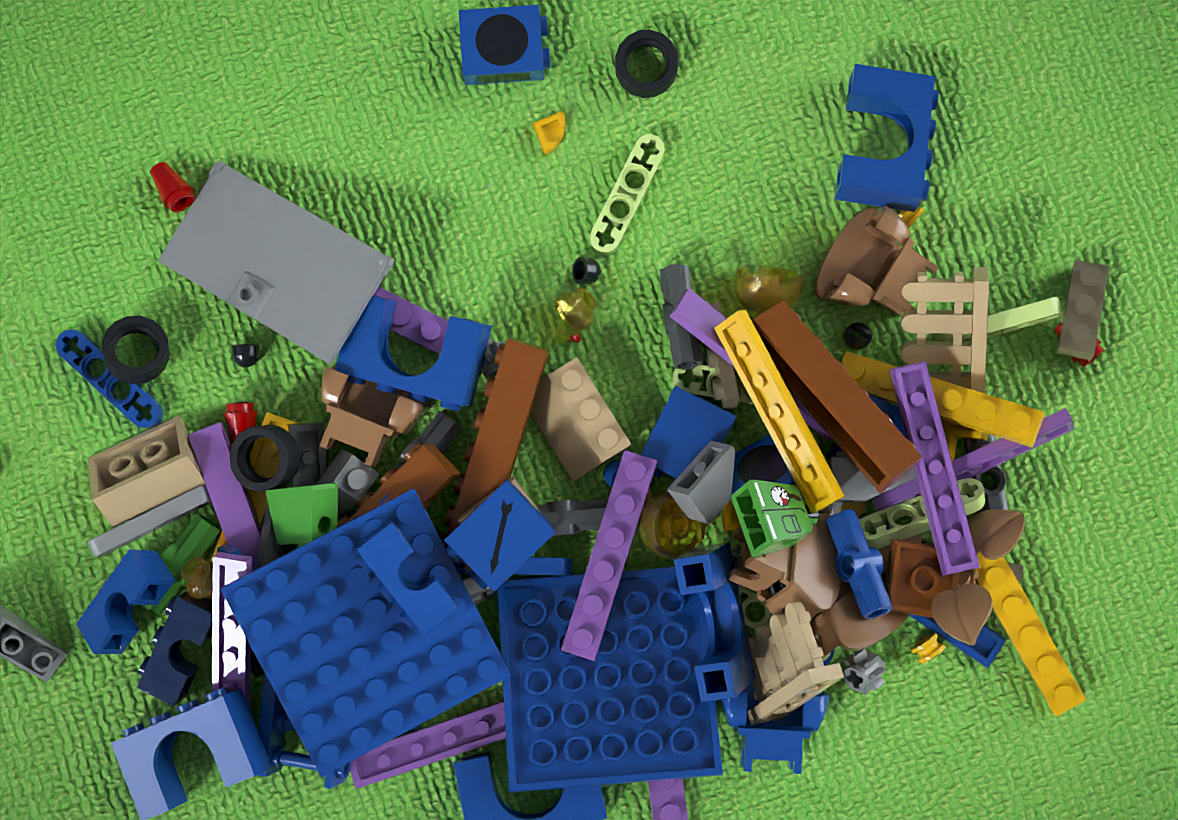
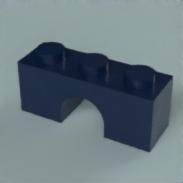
[137,589,212,706]

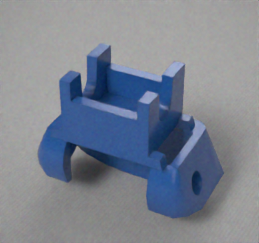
[720,682,830,774]

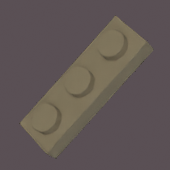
[1057,260,1109,360]
[706,302,740,410]

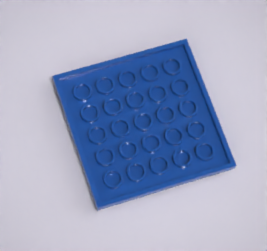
[220,487,511,777]
[497,567,723,793]

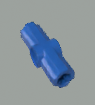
[826,510,893,620]

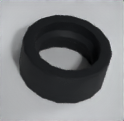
[615,30,678,98]
[102,316,169,384]
[229,425,300,492]

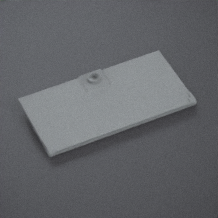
[158,161,394,364]

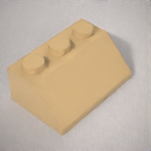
[531,357,632,483]
[88,415,205,527]

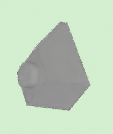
[667,441,735,524]
[317,449,379,519]

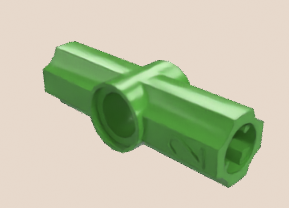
[143,514,222,615]

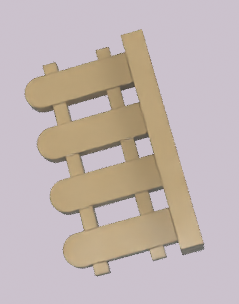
[901,267,989,393]
[747,601,844,725]

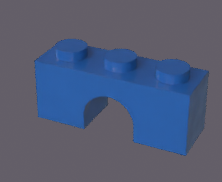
[355,520,458,636]
[76,549,175,654]

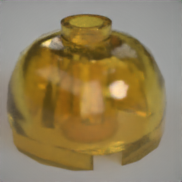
[735,265,804,318]
[638,491,706,559]

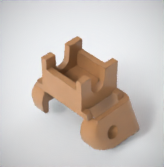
[815,205,939,316]
[320,364,431,467]
[727,513,841,617]
[810,574,910,658]

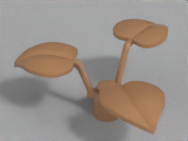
[873,509,1025,646]

